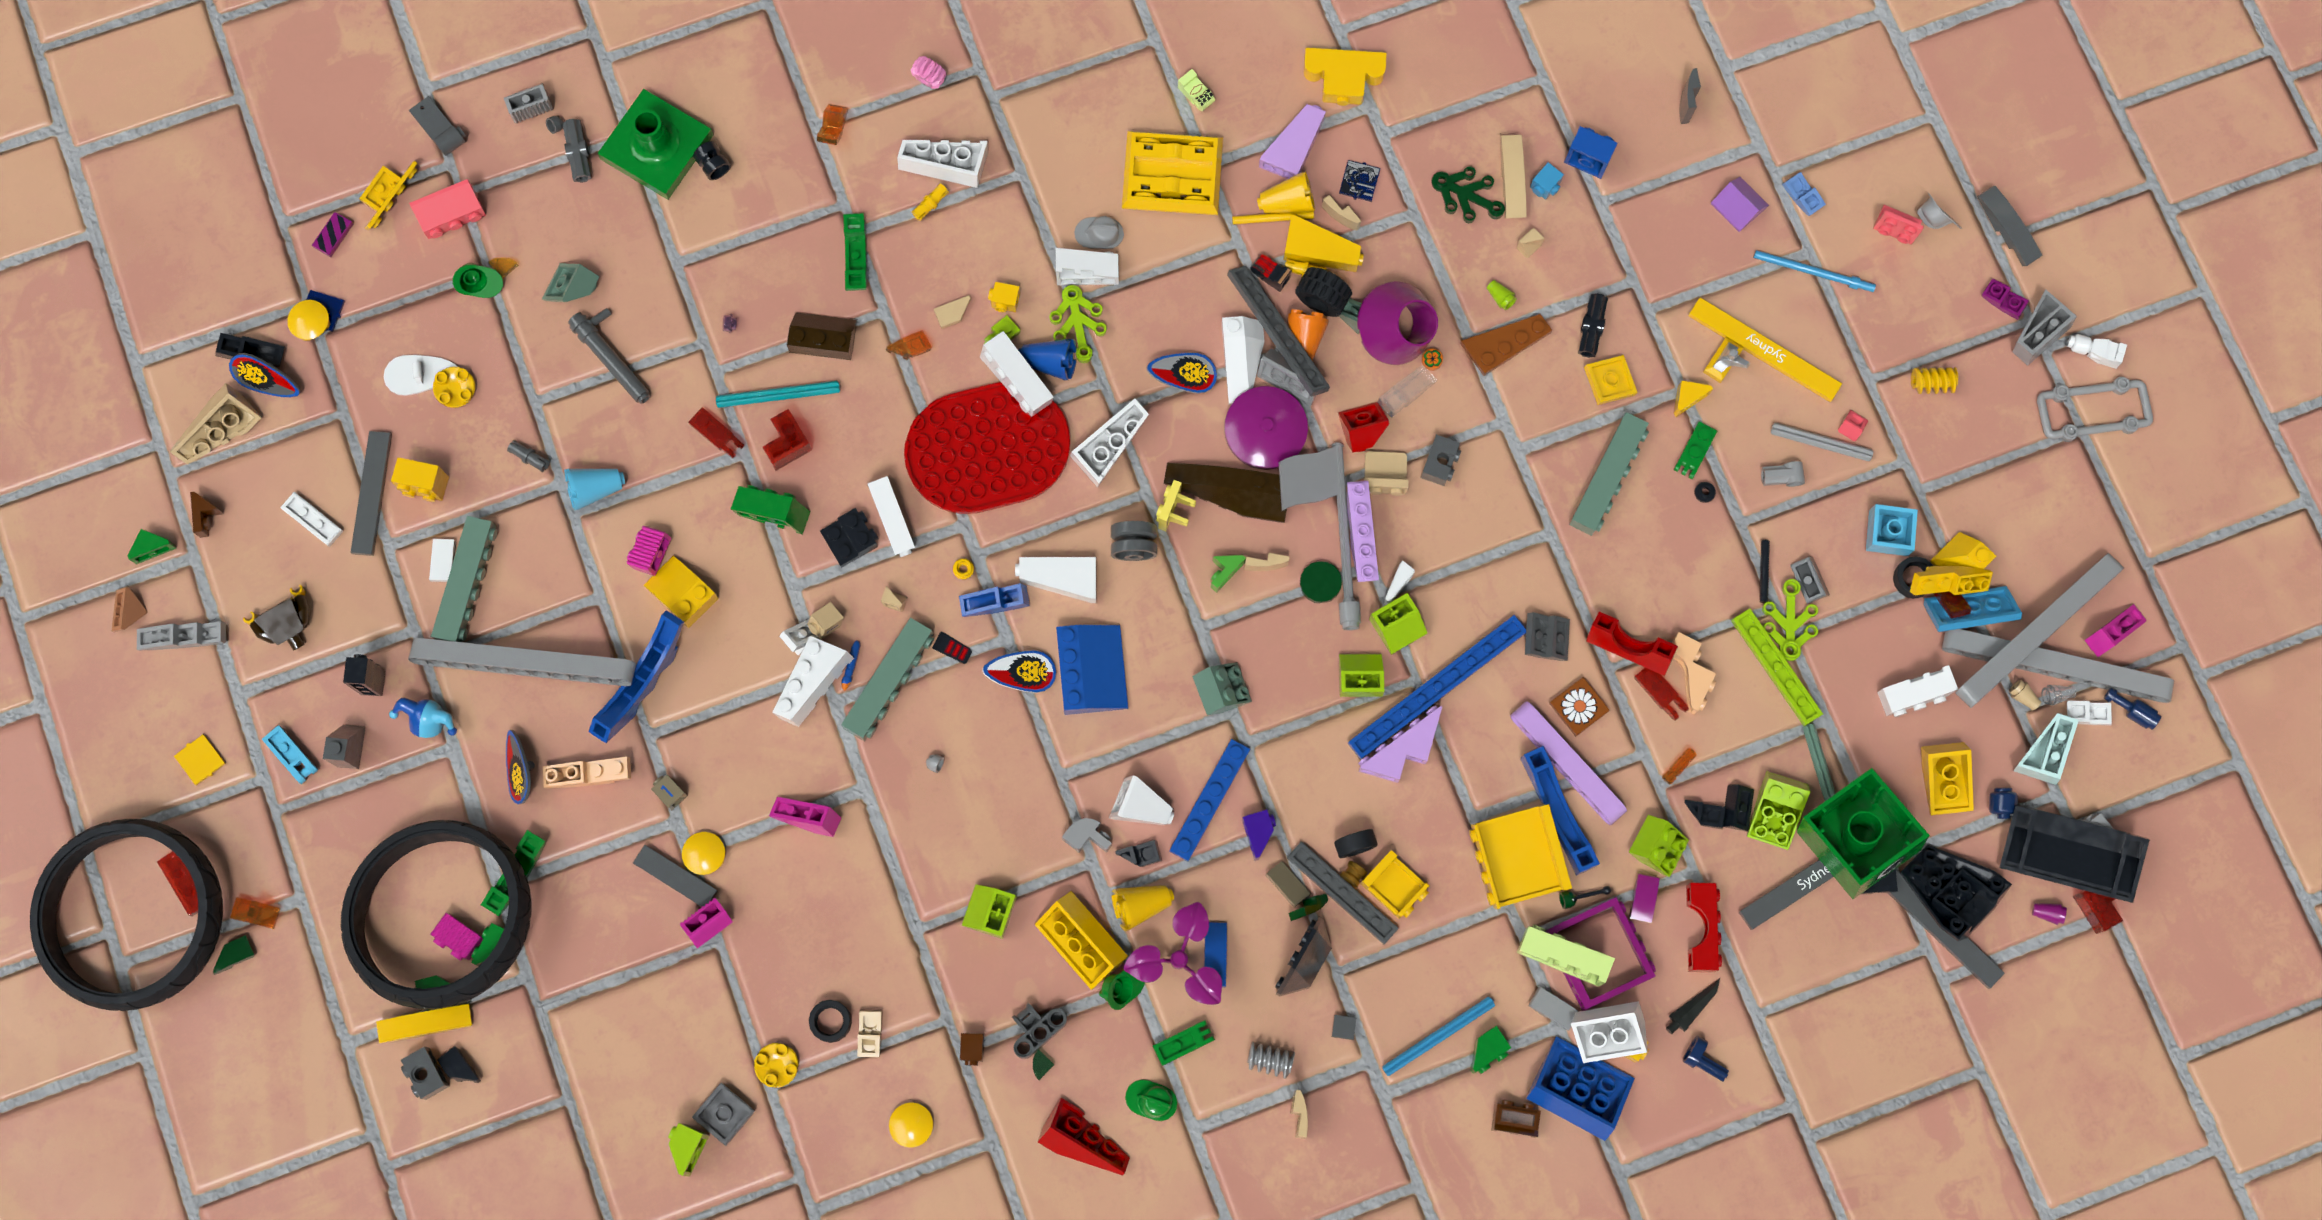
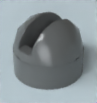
[546,116,564,134]

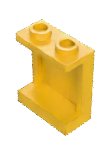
[1361,850,1430,919]

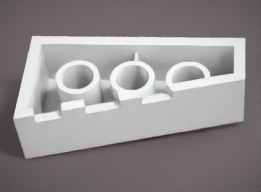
[897,140,988,188]
[1070,399,1149,488]
[772,636,854,727]

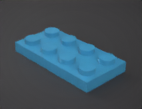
[1924,586,2022,632]

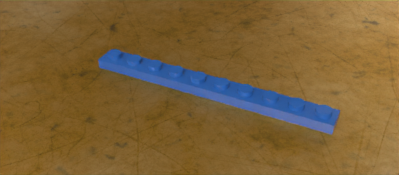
[1348,615,1526,760]

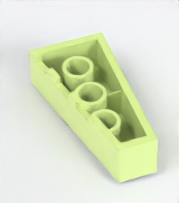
[1517,925,1615,987]

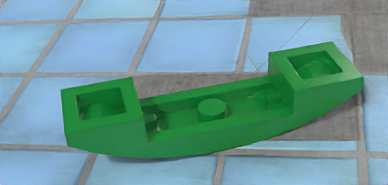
[843,213,867,291]
[481,830,546,916]

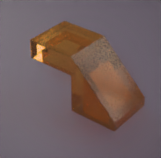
[817,104,848,145]

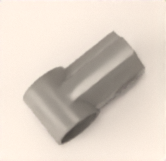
[1761,461,1805,487]

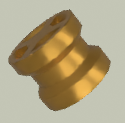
[1340,861,1367,887]

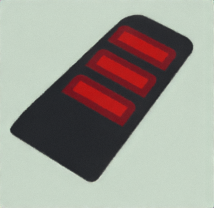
[932,632,972,664]

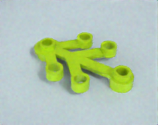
[1049,285,1107,363]
[1762,579,1818,661]

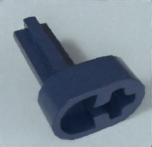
[1683,1036,1729,1082]

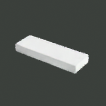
[280,492,343,547]

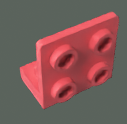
[1873,205,1924,244]

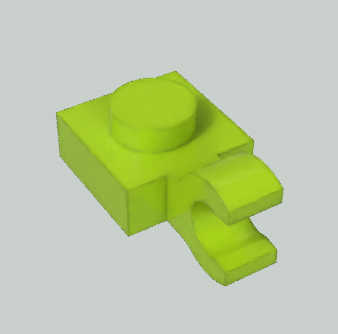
[984,315,1020,344]

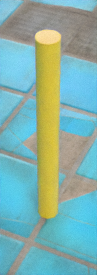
[1232,211,1314,225]

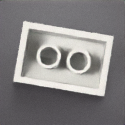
[1571,1001,1648,1063]

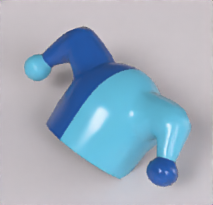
[389,698,457,738]

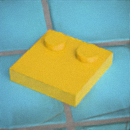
[1584,355,1638,405]

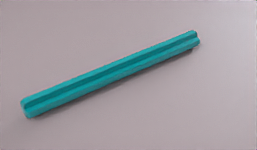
[716,381,840,408]

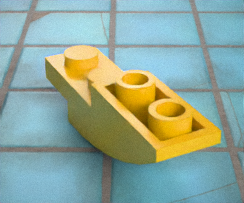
[1910,566,1993,595]

